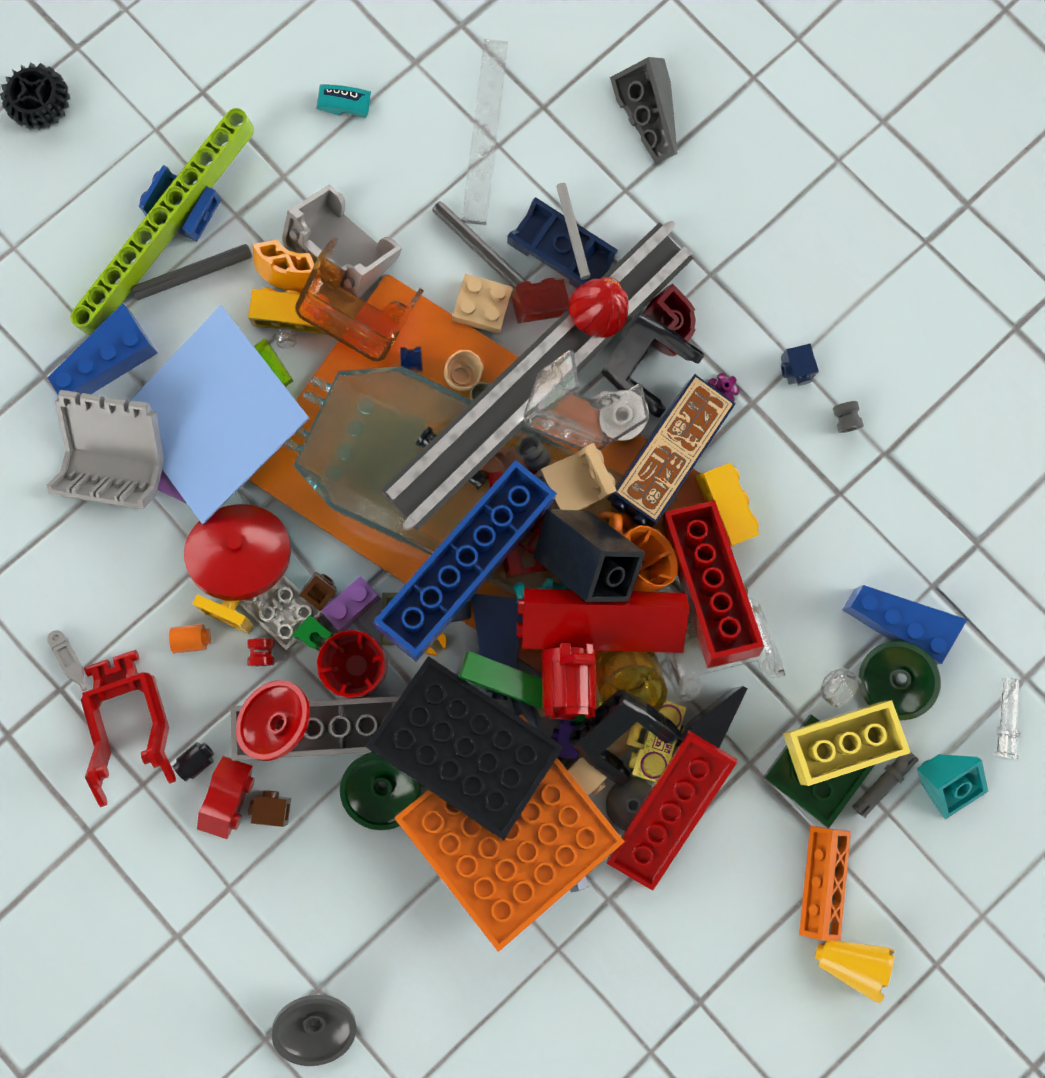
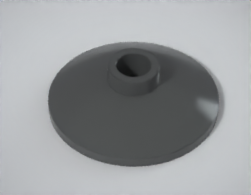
[606,778,652,830]

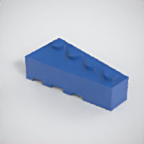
[47,303,158,395]
[842,585,968,665]

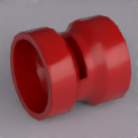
[247,638,274,667]

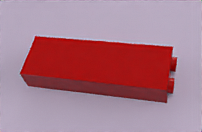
[516,588,690,653]

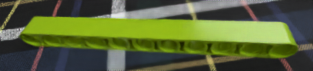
[70,108,254,335]

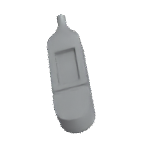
[47,630,87,691]

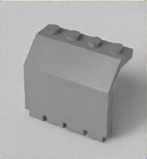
[47,390,164,509]

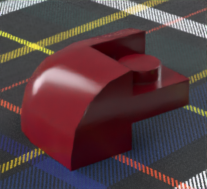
[634,284,696,356]

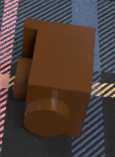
[299,572,337,611]

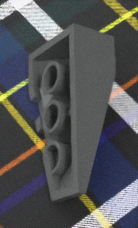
[610,57,678,163]

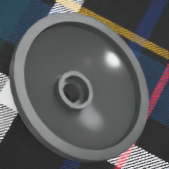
[272,995,356,1066]

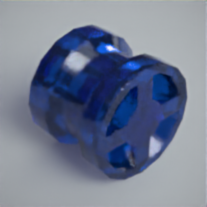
[400,346,423,373]

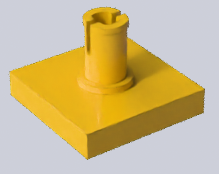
[192,594,254,635]

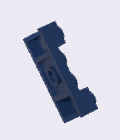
[507,197,618,288]

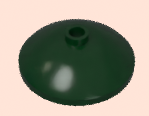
[858,641,941,720]
[340,752,421,830]

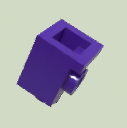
[552,719,577,759]

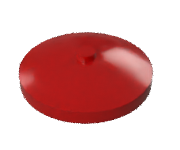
[184,504,291,601]

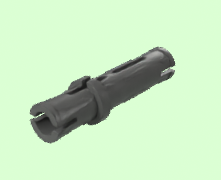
[852,752,919,818]

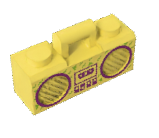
[626,698,686,782]

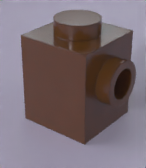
[248,790,291,827]

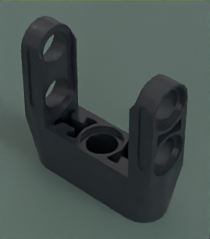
[601,313,705,418]
[569,690,681,786]

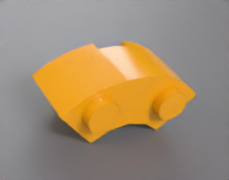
[253,240,318,294]

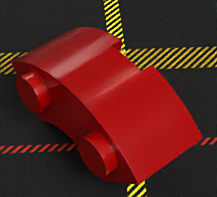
[197,756,255,839]

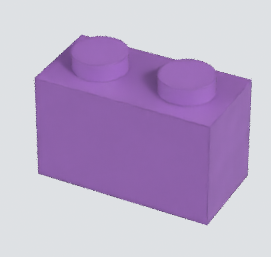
[321,576,381,631]

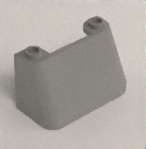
[282,185,402,303]

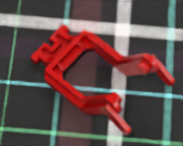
[81,650,176,807]

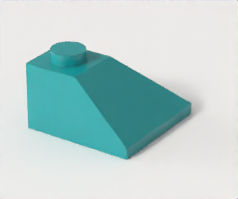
[917,754,989,820]

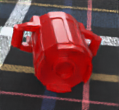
[542,643,597,719]

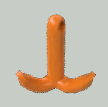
[596,510,633,535]

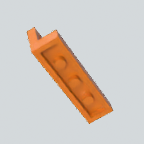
[799,826,851,941]

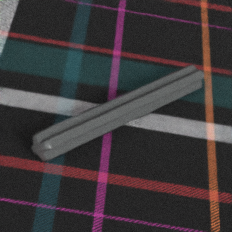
[432,201,527,291]
[132,244,252,300]

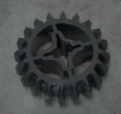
[0,62,71,130]

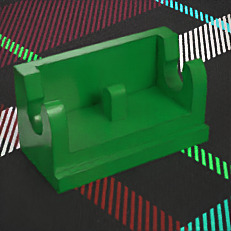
[292,615,335,651]

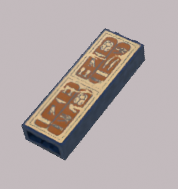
[607,374,736,527]

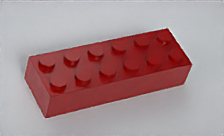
[662,500,765,669]

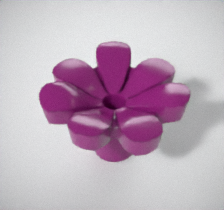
[708,373,740,402]

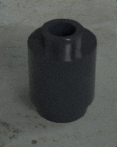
[173,742,214,782]

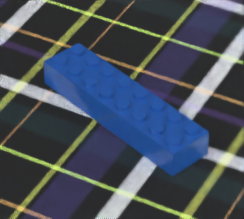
[373,460,557,662]

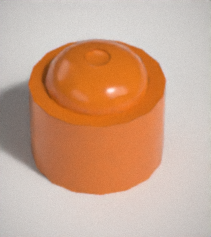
[623,526,678,592]

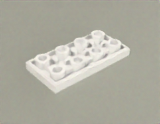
[239,575,324,651]

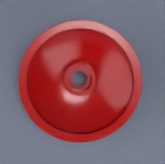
[236,680,310,761]

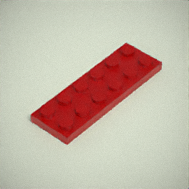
[606,731,737,891]

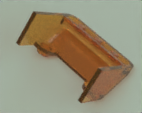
[295,236,424,361]

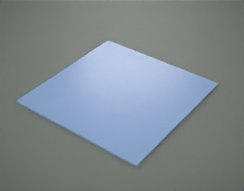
[129,305,310,524]

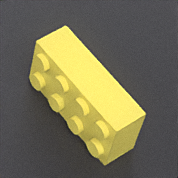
[783,700,911,786]

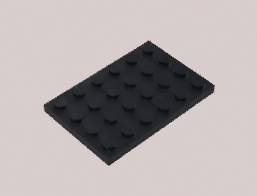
[366,656,564,841]

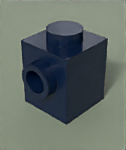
[781,343,819,386]

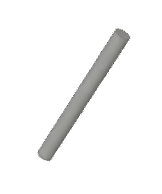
[556,183,590,280]

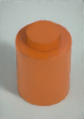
[169,624,211,654]

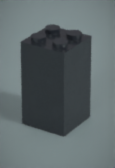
[533,509,646,602]

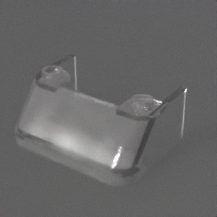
[523,350,649,450]

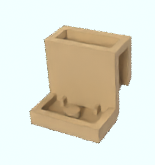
[535,443,617,511]

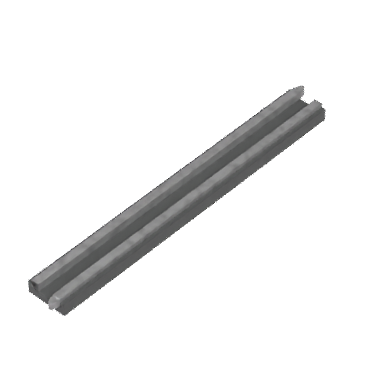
[379,221,694,531]

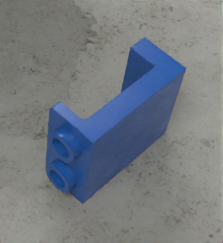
[139,165,221,242]

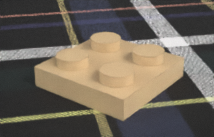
[452,274,513,334]

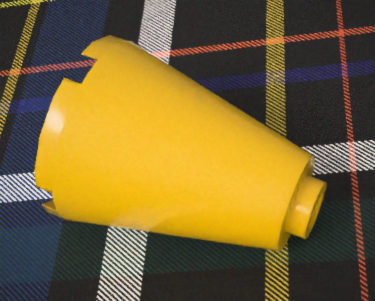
[814,940,895,1004]

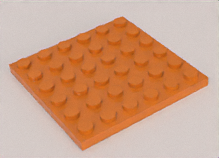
[394,714,625,952]

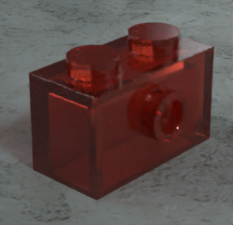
[511,278,570,324]

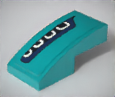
[316,84,371,118]

